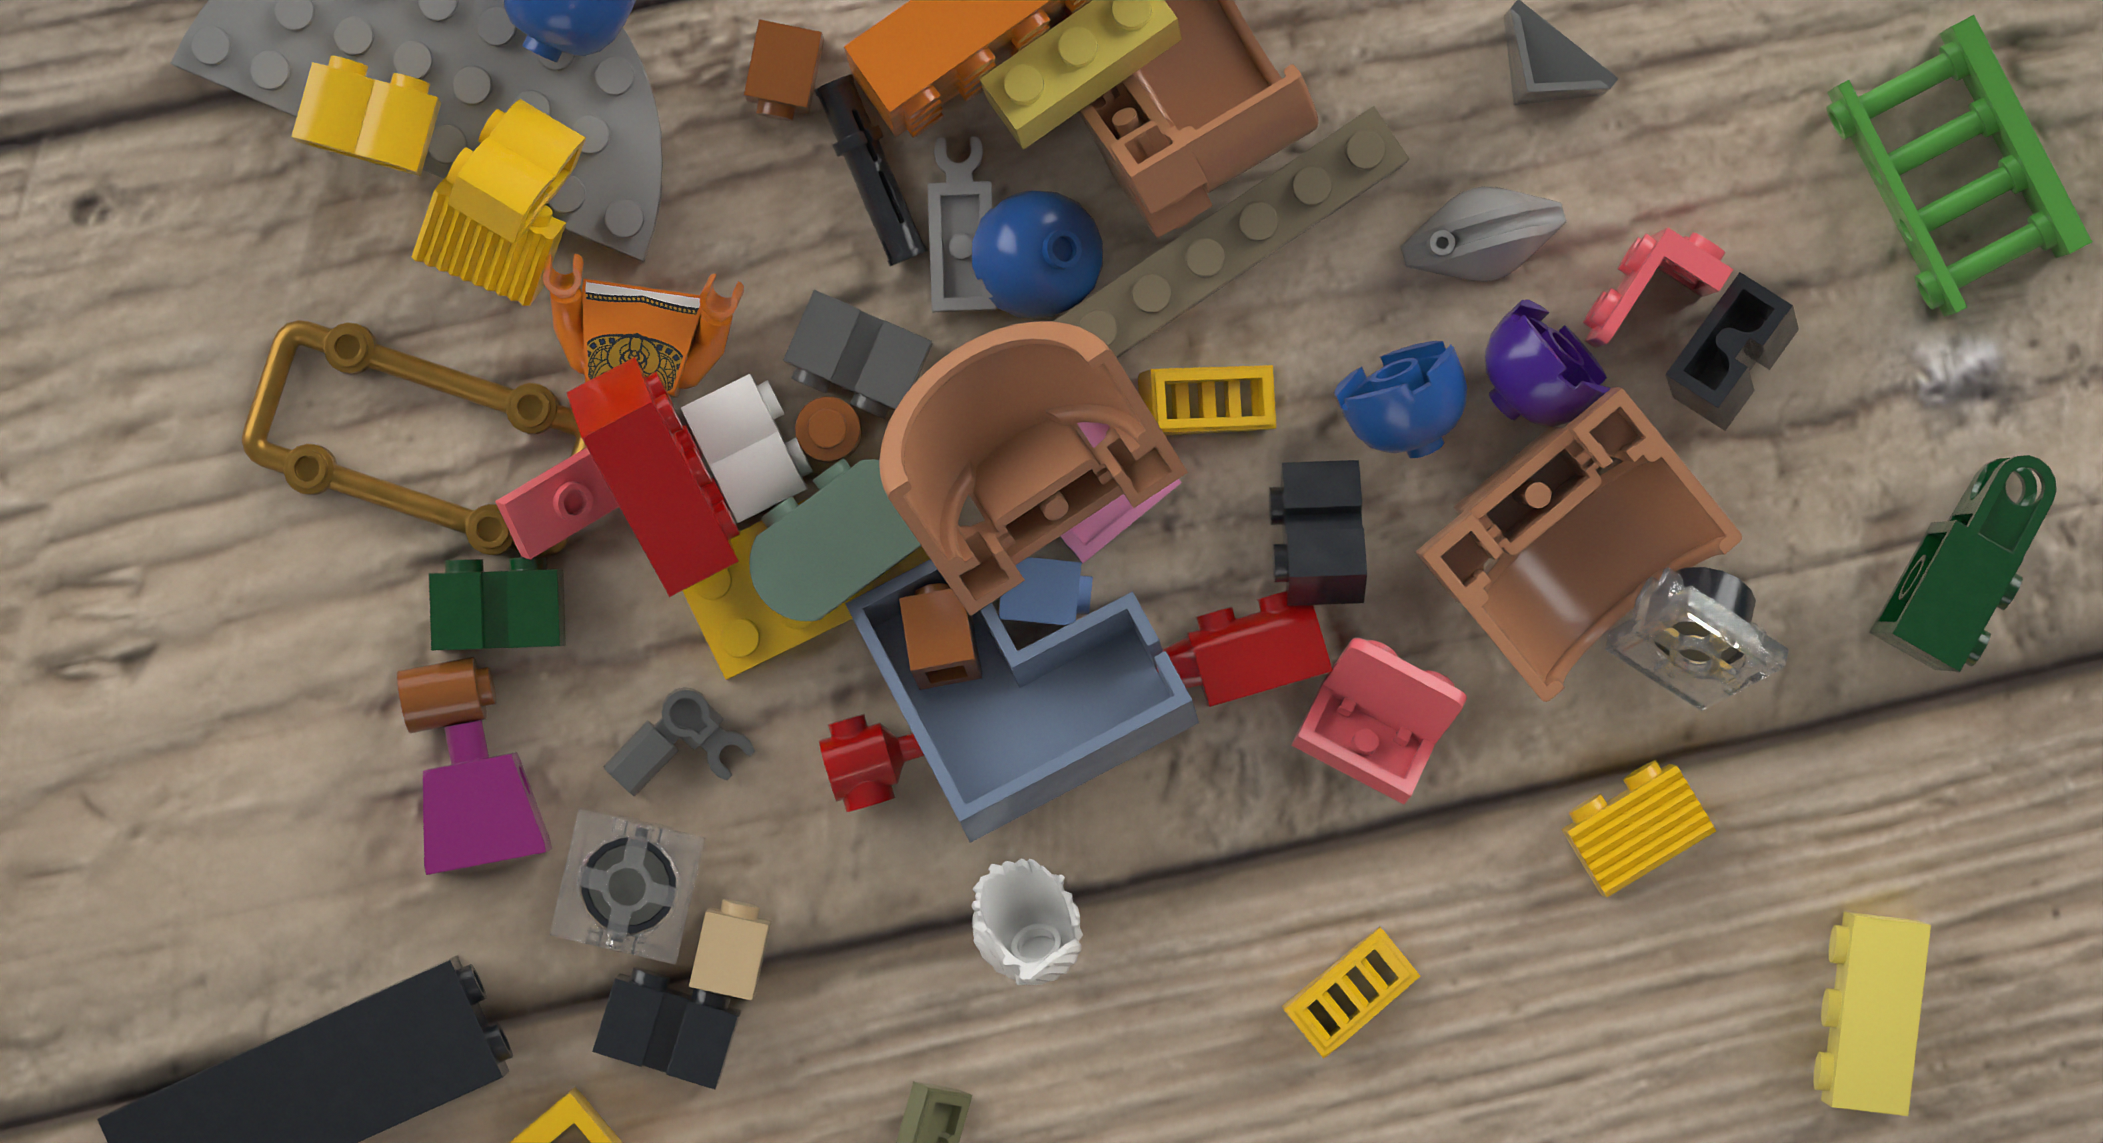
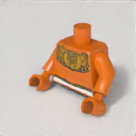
[543,254,744,398]

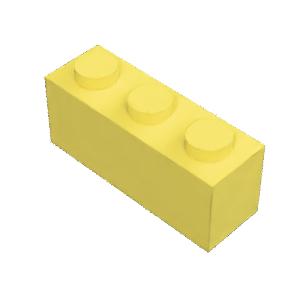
[980,0,1182,150]
[1814,912,1931,1116]

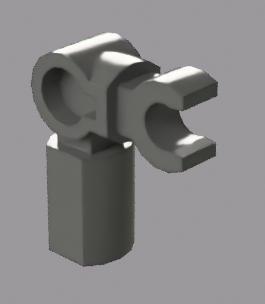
[603,687,755,796]

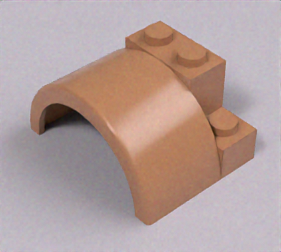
[1078,0,1319,239]
[879,321,1188,616]
[1415,387,1742,702]

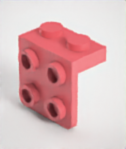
[1583,227,1734,348]
[1291,638,1467,804]

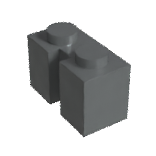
[783,289,933,419]

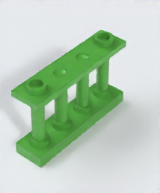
[1826,15,2092,317]

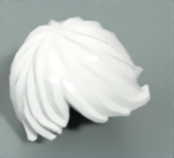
[972,858,1083,985]

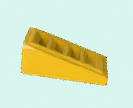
[1138,365,1277,436]
[1282,926,1421,1059]

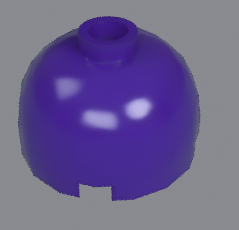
[1485,299,1611,427]

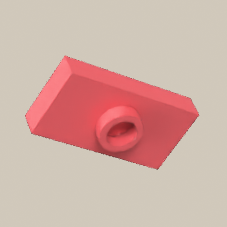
[495,447,619,560]

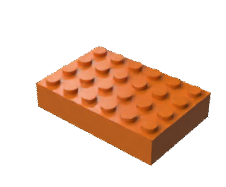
[844,0,1092,138]

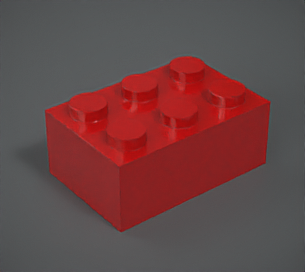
[566,357,740,597]

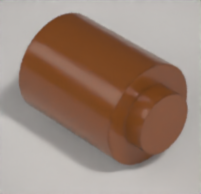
[795,397,862,463]
[397,657,496,734]

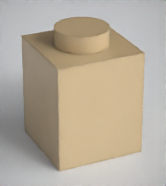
[689,899,771,1001]

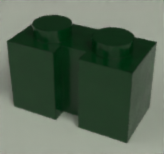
[429,557,566,651]

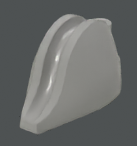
[1400,186,1566,282]

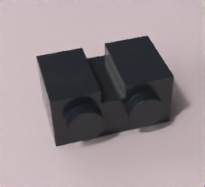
[1665,272,1799,431]
[1269,460,1367,606]
[592,967,741,1090]

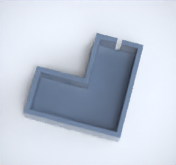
[845,559,1199,843]

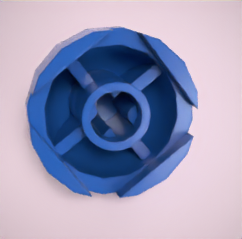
[504,0,636,62]
[972,191,1103,318]
[1334,341,1468,458]

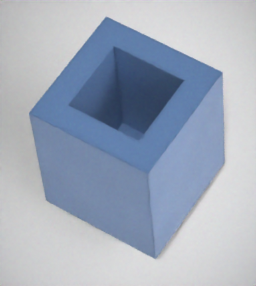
[999,557,1093,625]

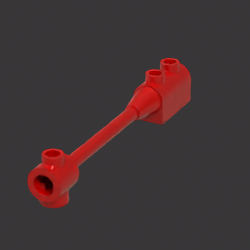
[819,591,1333,812]

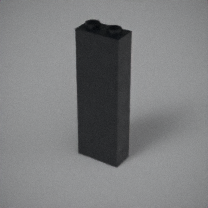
[97,955,513,1143]

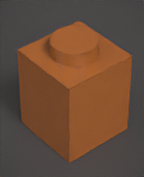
[744,19,824,121]
[899,583,982,690]

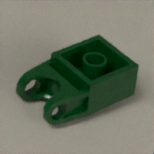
[1869,455,2057,672]

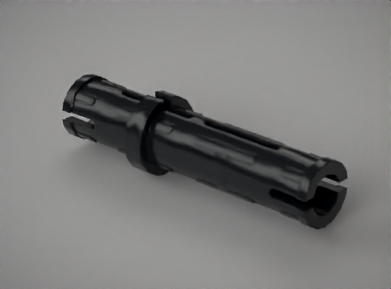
[814,74,928,267]

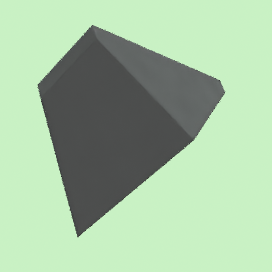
[1504,0,1619,105]

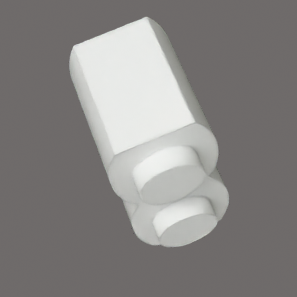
[681,374,813,523]

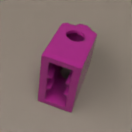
[423,720,552,875]

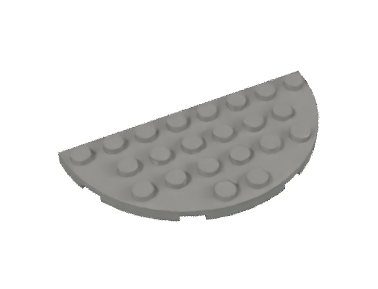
[170,0,663,262]

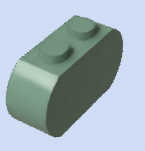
[749,458,921,621]

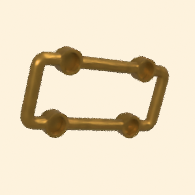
[242,320,586,557]

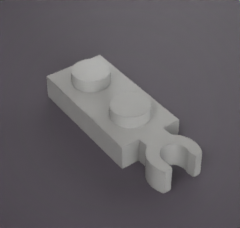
[927,137,996,313]

